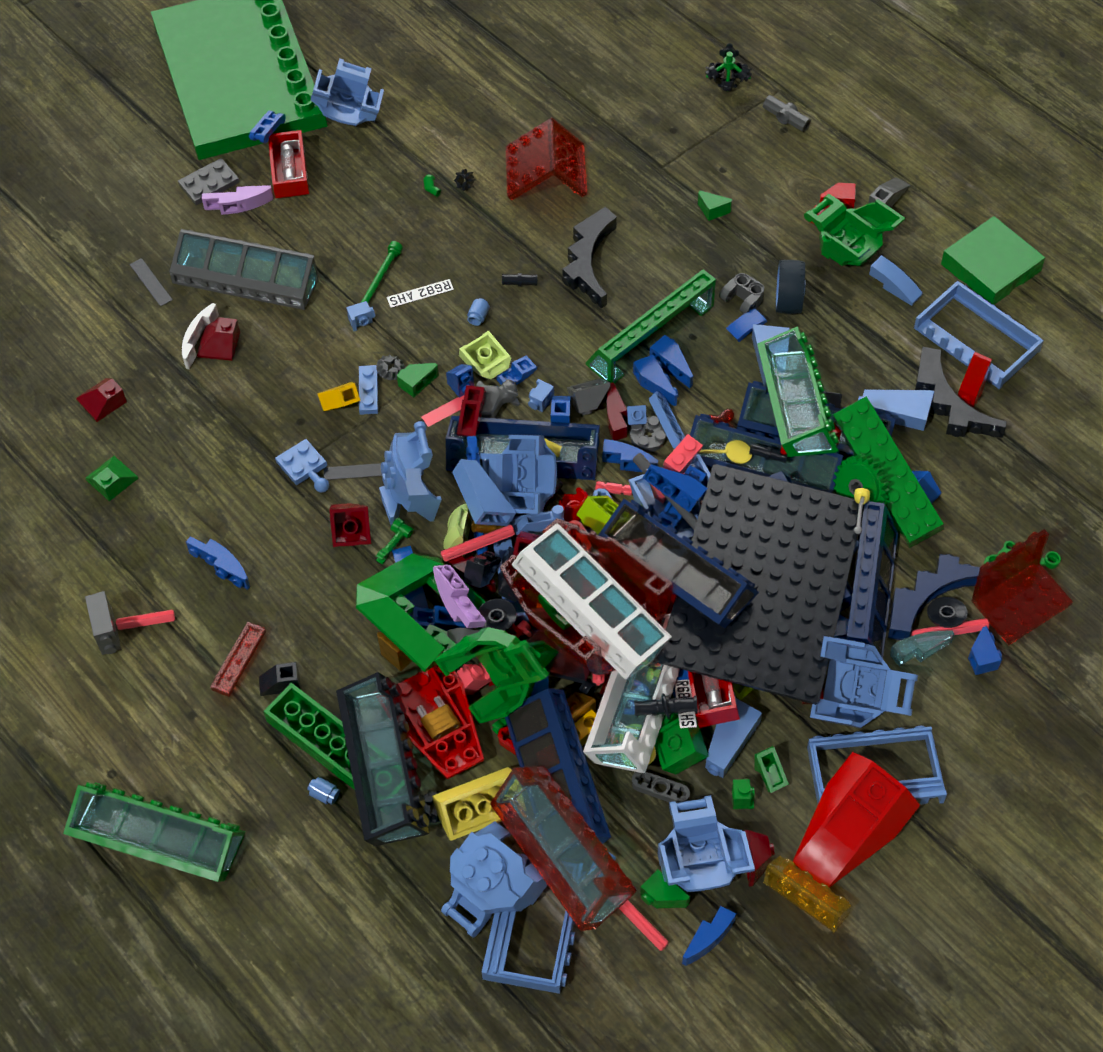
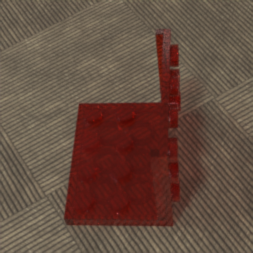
[506,117,587,200]
[971,529,1073,645]

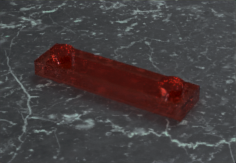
[210,622,266,697]

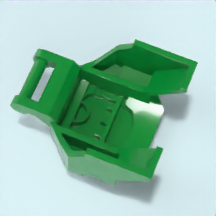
[804,194,905,266]
[434,627,549,724]

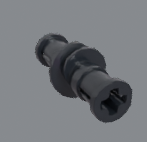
[634,693,698,720]

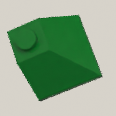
[85,456,139,502]

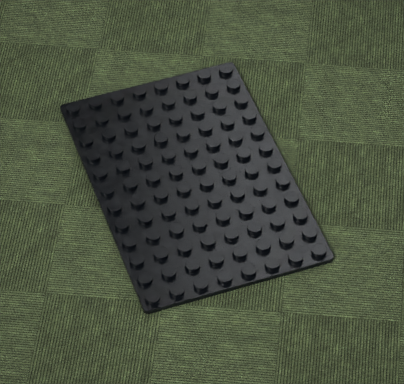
[658,464,864,705]

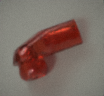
[709,408,734,424]

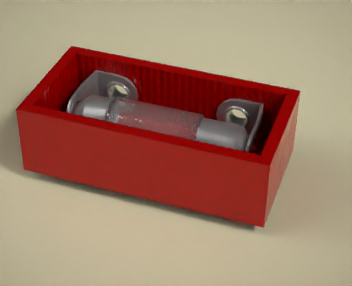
[268,130,309,198]
[688,671,740,728]

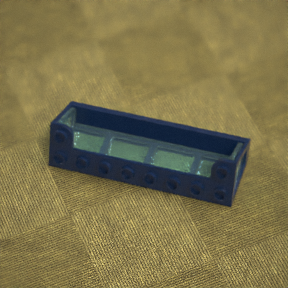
[446,416,600,480]

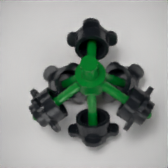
[705,43,752,91]

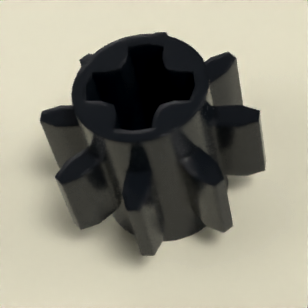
[454,169,476,191]

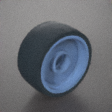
[776,260,805,314]

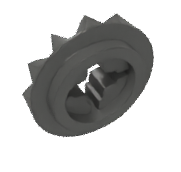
[376,354,406,380]

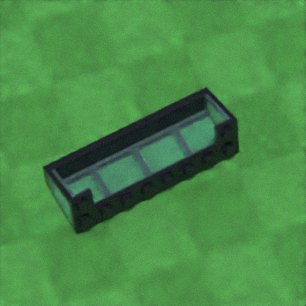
[336,672,429,846]

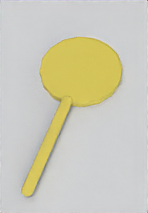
[699,440,752,464]

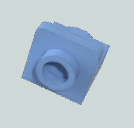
[626,405,647,425]

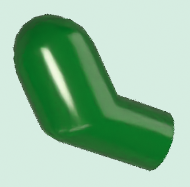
[423,174,441,197]

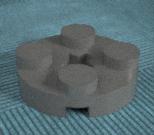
[630,416,667,452]

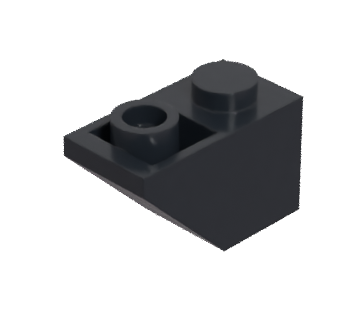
[463,551,502,588]
[259,662,301,696]

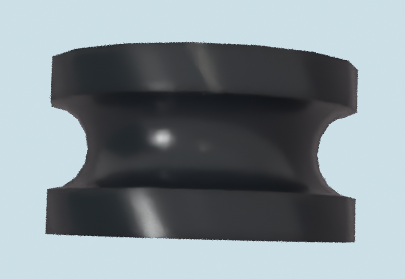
[579,678,598,697]

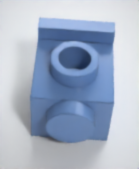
[346,301,375,331]
[528,379,554,412]

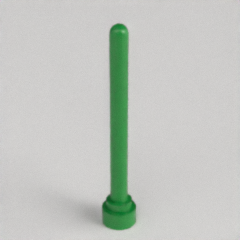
[361,241,403,303]

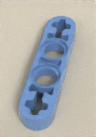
[649,391,685,449]

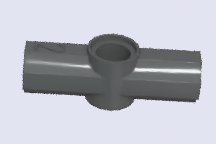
[763,95,811,132]

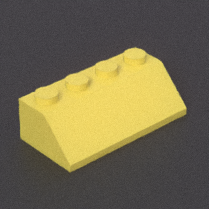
[432,767,527,841]

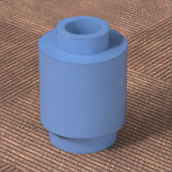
[467,298,490,326]
[308,777,340,805]

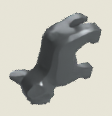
[476,379,520,418]

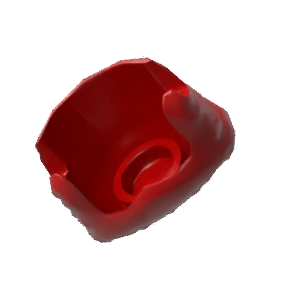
[559,487,588,525]

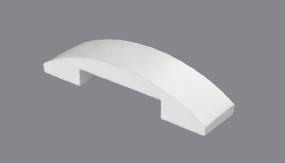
[182,303,219,369]

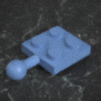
[275,439,329,493]

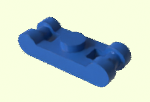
[249,110,286,143]

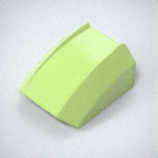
[459,331,511,379]
[444,504,471,557]

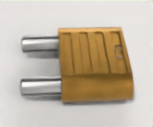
[416,696,461,741]

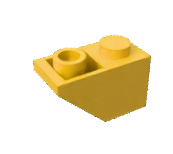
[317,382,361,411]

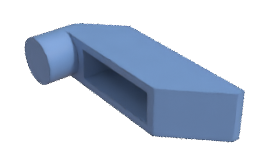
[514,505,564,535]

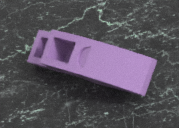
[202,185,273,215]
[433,565,486,628]

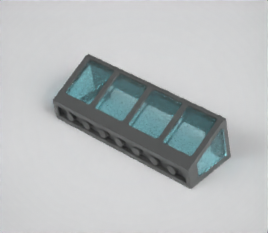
[169,229,318,310]

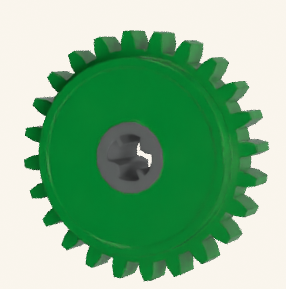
[833,455,890,504]

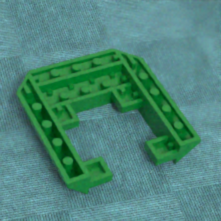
[356,553,499,672]

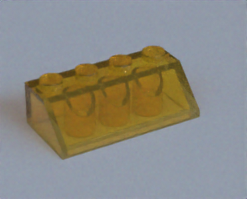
[764,856,851,933]

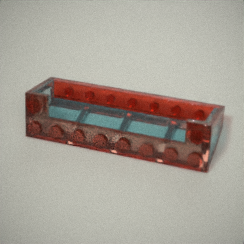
[490,766,637,931]

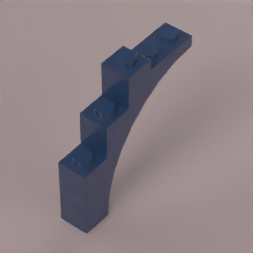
[888,554,998,641]

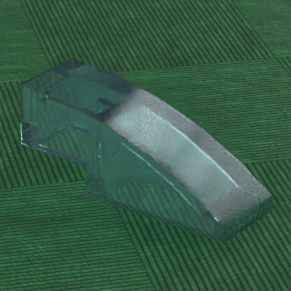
[890,630,954,667]

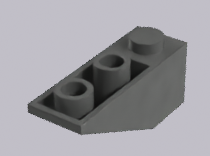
[868,177,910,208]

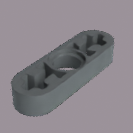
[632,772,690,803]

